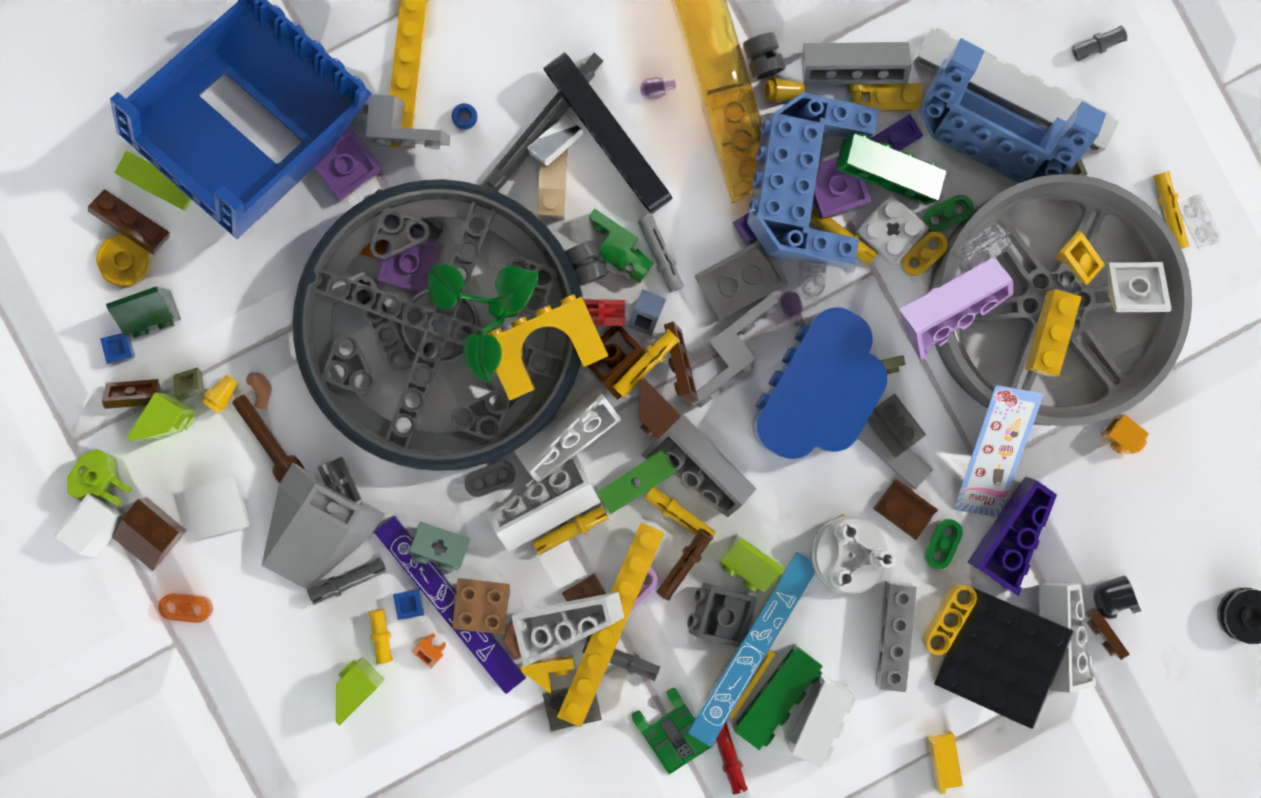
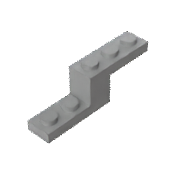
[359,95,451,150]
[689,294,778,408]

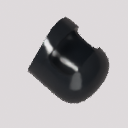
[1093,575,1142,619]

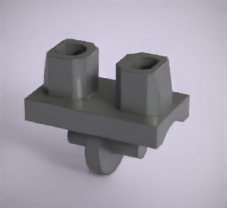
[317,456,362,502]

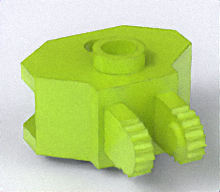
[67,449,133,507]

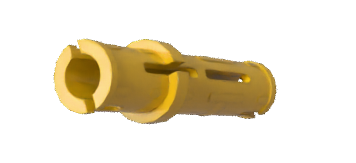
[1153,171,1190,249]
[810,206,878,266]
[613,329,680,398]
[643,487,716,537]
[532,505,609,556]

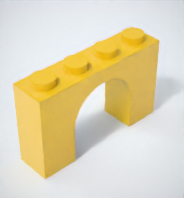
[486,294,608,401]

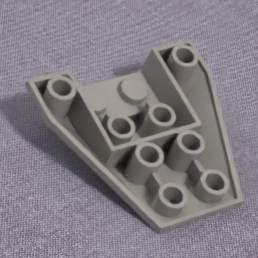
[261,463,385,590]

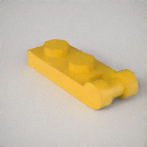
[849,83,922,112]

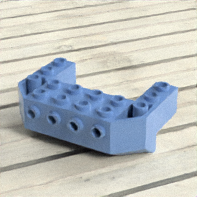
[919,38,1106,183]
[747,92,879,268]

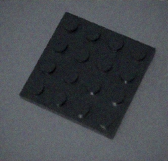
[934,588,1075,729]

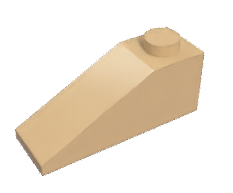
[537,148,568,220]

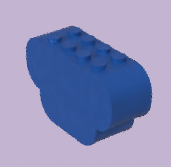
[752,307,887,459]

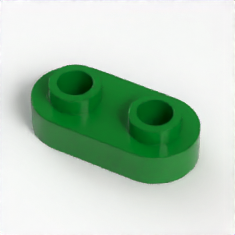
[922,195,974,232]
[924,519,963,569]

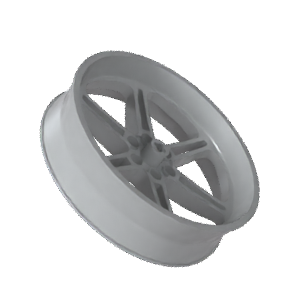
[928,174,1192,426]

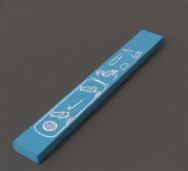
[687,552,815,747]

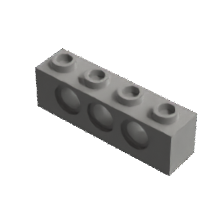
[875,581,917,692]

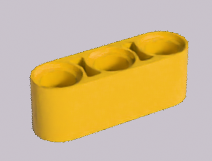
[922,583,977,655]

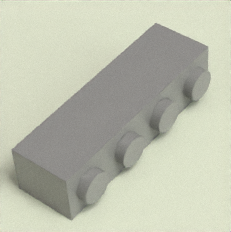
[801,42,912,85]

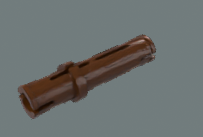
[656,528,714,601]

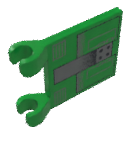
[632,688,713,775]

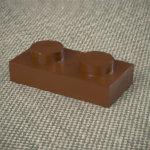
[102,379,161,409]
[1085,608,1130,660]

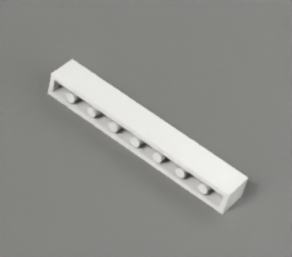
[913,28,1120,153]

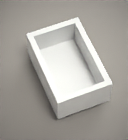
[787,674,855,768]

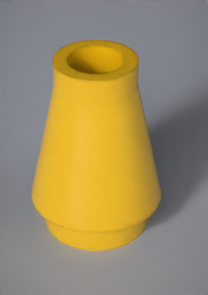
[764,77,805,104]
[202,374,239,414]

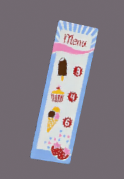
[954,385,1044,517]

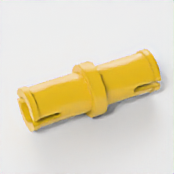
[368,609,393,664]

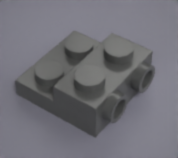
[687,583,757,647]

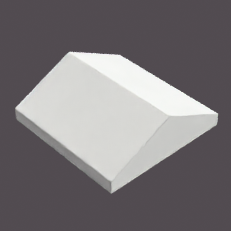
[1107,262,1172,312]
[53,494,125,558]

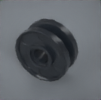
[1217,587,1261,644]

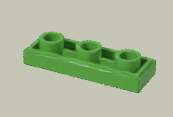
[597,450,676,514]

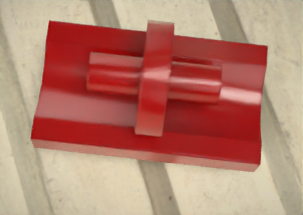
[583,299,625,326]

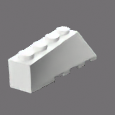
[514,388,622,483]
[489,455,601,551]
[1037,582,1096,693]
[512,592,624,667]

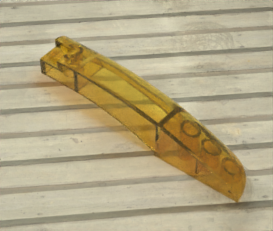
[671,0,762,204]

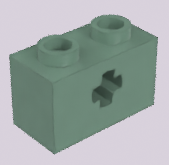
[408,521,470,573]

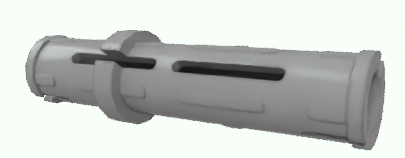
[638,215,685,293]

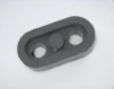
[464,461,516,497]

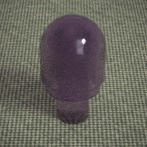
[640,77,677,99]
[780,291,805,327]

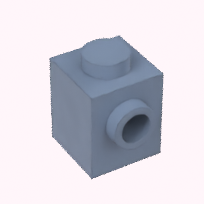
[627,289,666,336]

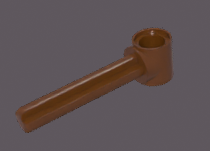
[232,394,306,484]

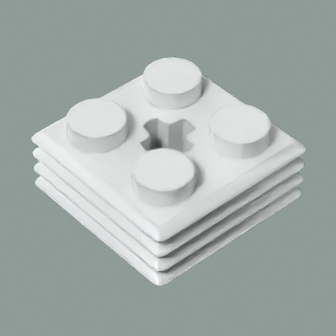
[855,194,929,267]

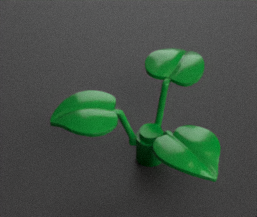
[428,264,539,382]

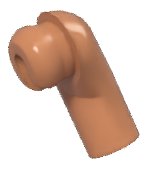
[246,372,272,410]
[503,621,521,660]

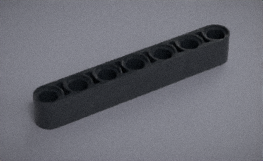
[543,52,673,215]

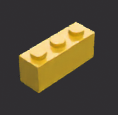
[1025,289,1082,377]

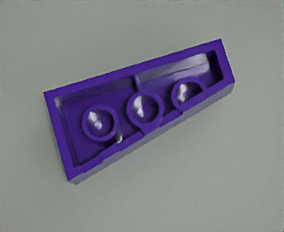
[967,476,1057,596]

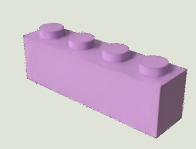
[900,257,1013,360]

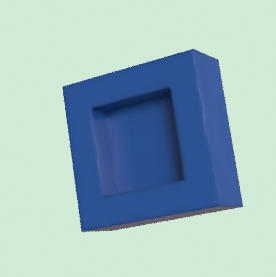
[100,333,135,364]
[393,589,425,620]

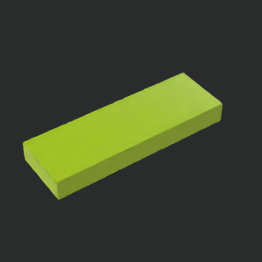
[114,150,192,211]

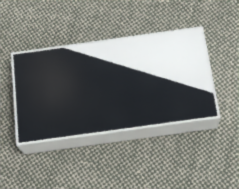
[527,115,584,167]

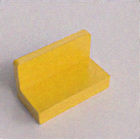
[927,732,963,795]

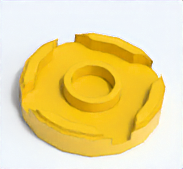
[96,234,151,287]

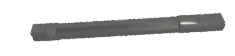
[480,52,604,192]

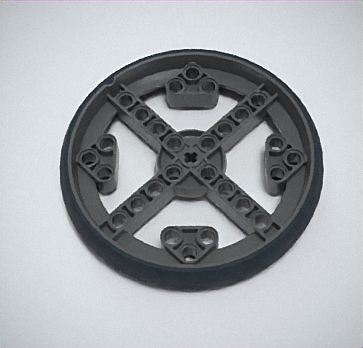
[292,179,583,471]

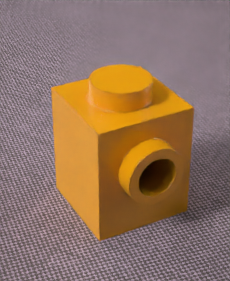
[1101,414,1149,455]

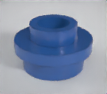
[451,103,478,130]

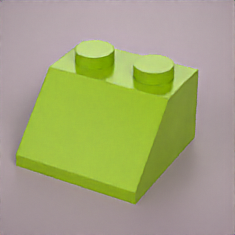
[126,393,196,441]
[719,535,784,592]
[335,657,385,726]

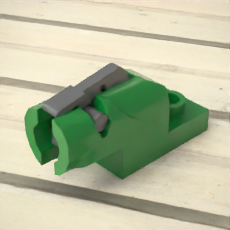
[589,208,654,283]

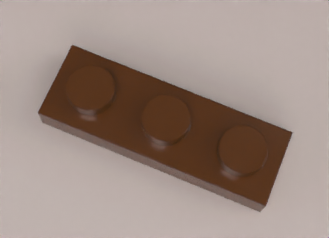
[88,189,170,255]
[664,321,698,403]

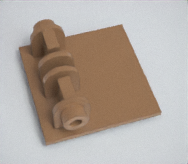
[453,578,510,635]

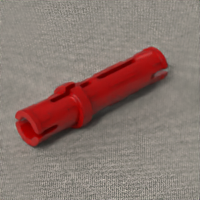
[716,723,748,795]

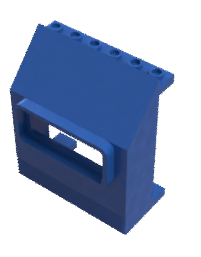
[110,0,372,239]

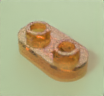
[158,593,213,623]

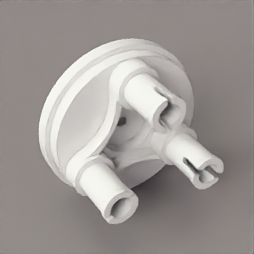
[811,516,896,595]

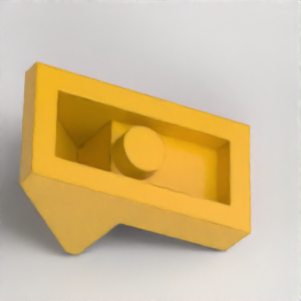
[1054,231,1105,285]
[521,655,575,693]

